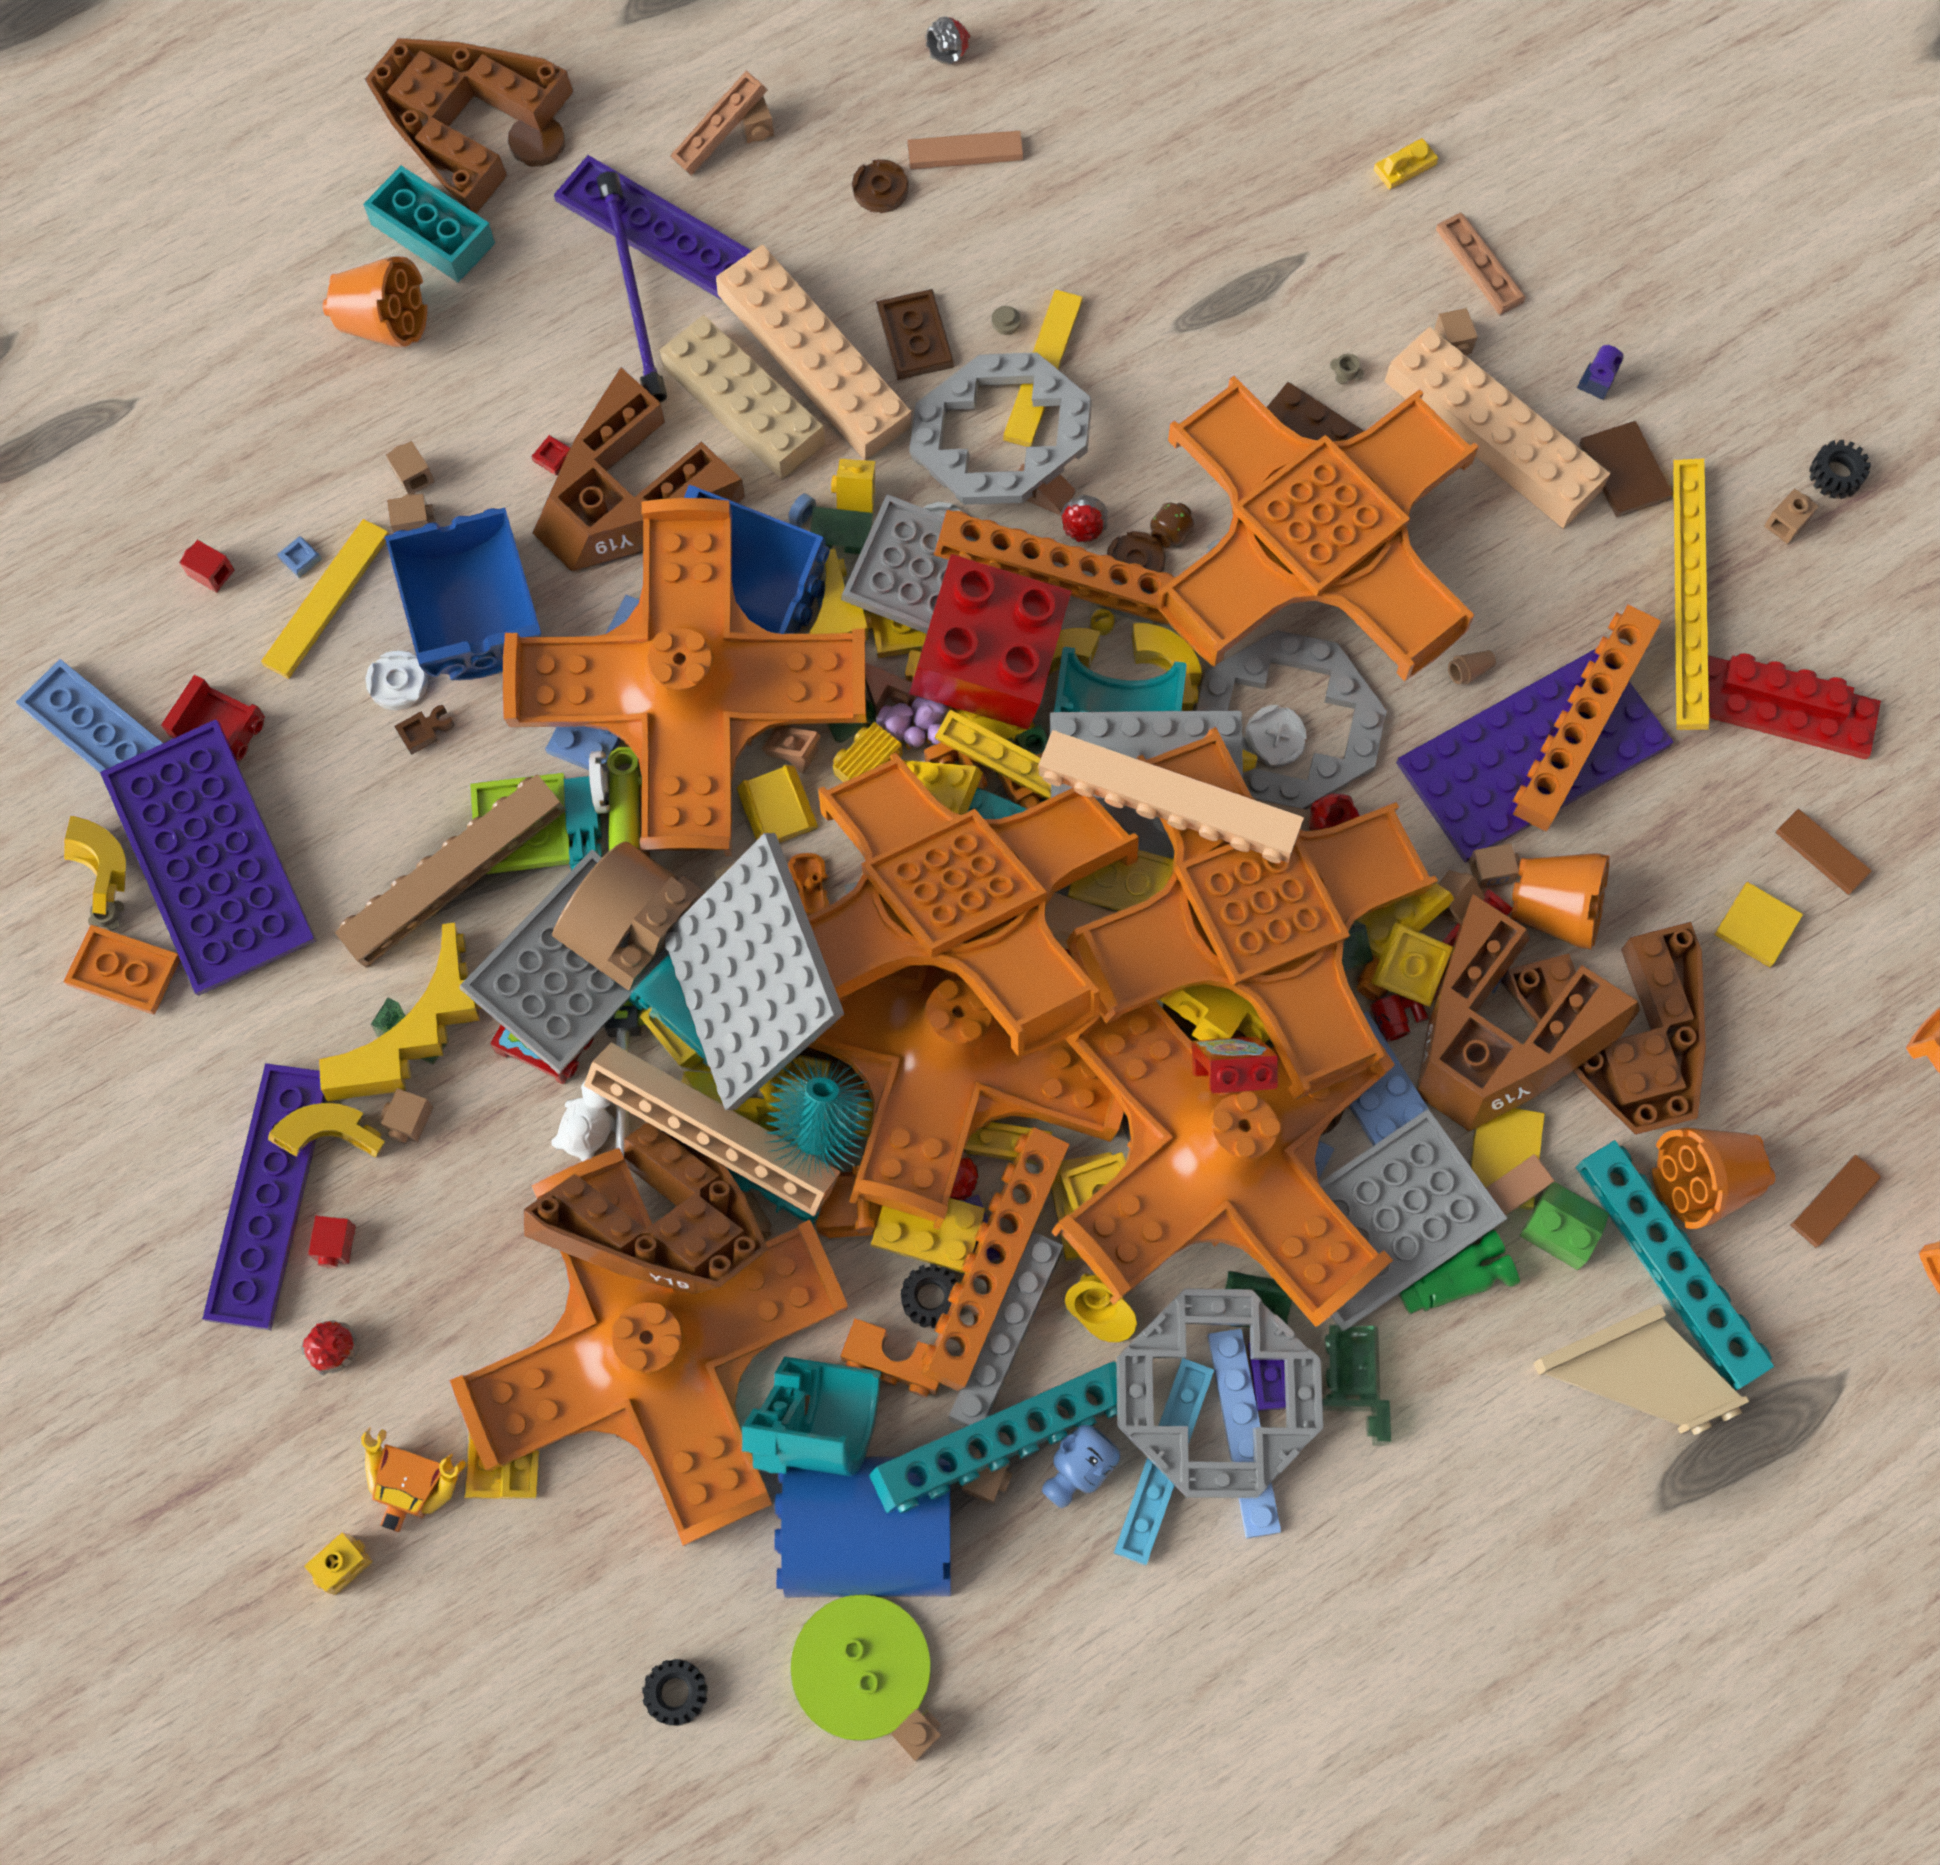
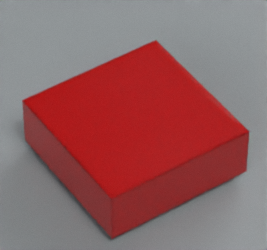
[531,435,570,476]

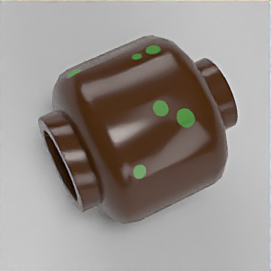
[1150,502,1194,548]

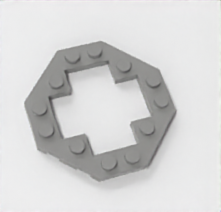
[909,352,1092,505]
[1196,630,1387,810]
[1117,1289,1323,1498]

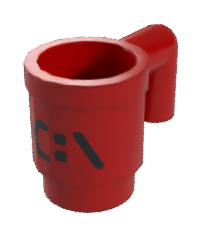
[1369,995,1428,1042]

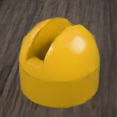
[1090,608,1115,636]

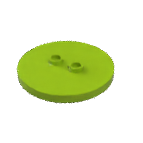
[790,1595,931,1741]

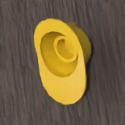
[1065,1273,1137,1343]

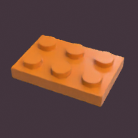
[63,925,180,1015]

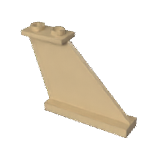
[1533,1304,1749,1435]

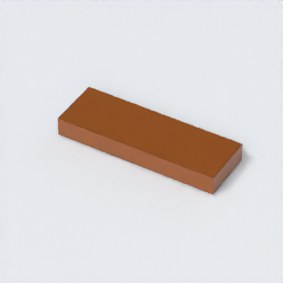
[1775,808,1872,895]
[1790,1154,1881,1248]

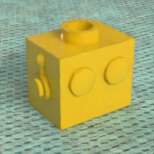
[831,458,876,513]
[304,1532,373,1595]

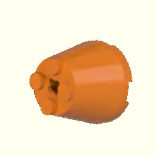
[322,256,428,347]
[1511,853,1610,950]
[1652,1128,1776,1229]

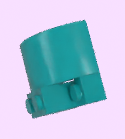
[1054,647,1187,712]
[742,1356,881,1476]

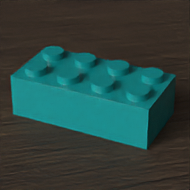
[363,165,495,283]

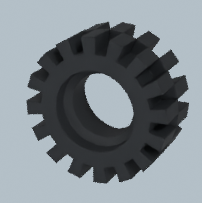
[1809,440,1871,499]
[901,1264,959,1328]
[642,1659,708,1726]

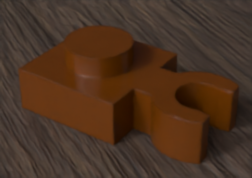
[394,705,455,755]

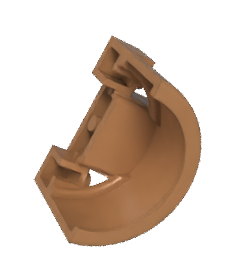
[552,841,706,991]

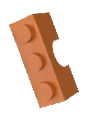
[840,1318,950,1398]

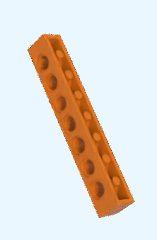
[934,510,1175,625]
[1513,604,1661,832]
[921,1127,1070,1391]

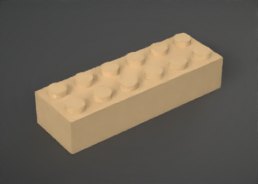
[660,314,825,480]

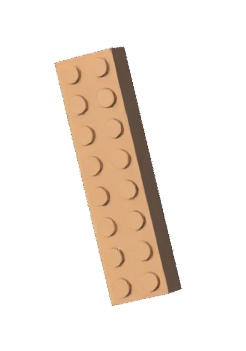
[716,244,912,460]
[1385,326,1611,529]

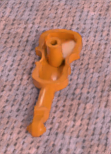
[787,853,829,916]

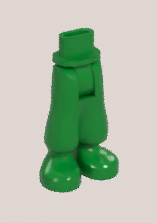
[1398,1229,1520,1314]

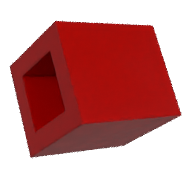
[179,539,235,593]
[308,1215,356,1268]

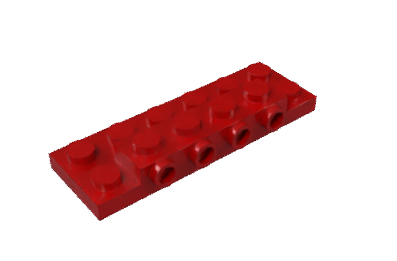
[1708,653,1881,760]

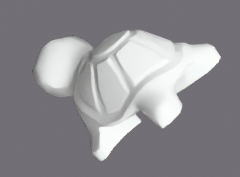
[552,1079,616,1161]

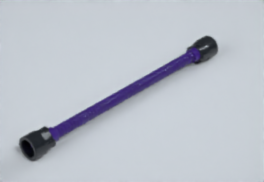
[596,171,667,403]

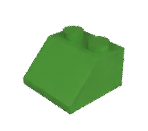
[1519,1182,1609,1270]

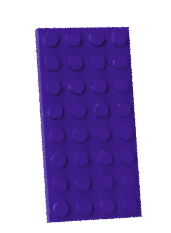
[1396,648,1674,863]
[100,719,317,996]

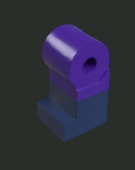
[1577,345,1624,400]

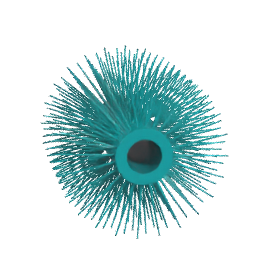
[765,1057,872,1178]

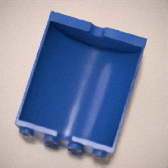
[684,484,830,634]
[385,507,542,680]
[774,1456,951,1598]

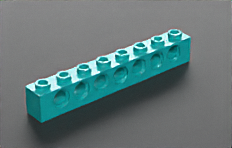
[1575,1140,1775,1391]
[869,1360,1117,1514]

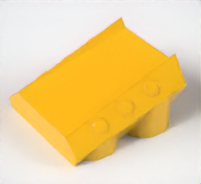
[737,764,818,843]

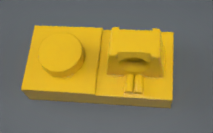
[1374,138,1438,190]

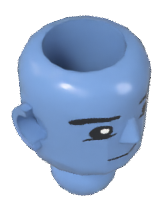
[1042,1425,1120,1508]

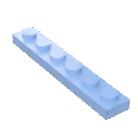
[1207,1329,1281,1539]

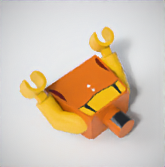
[361,1427,466,1533]

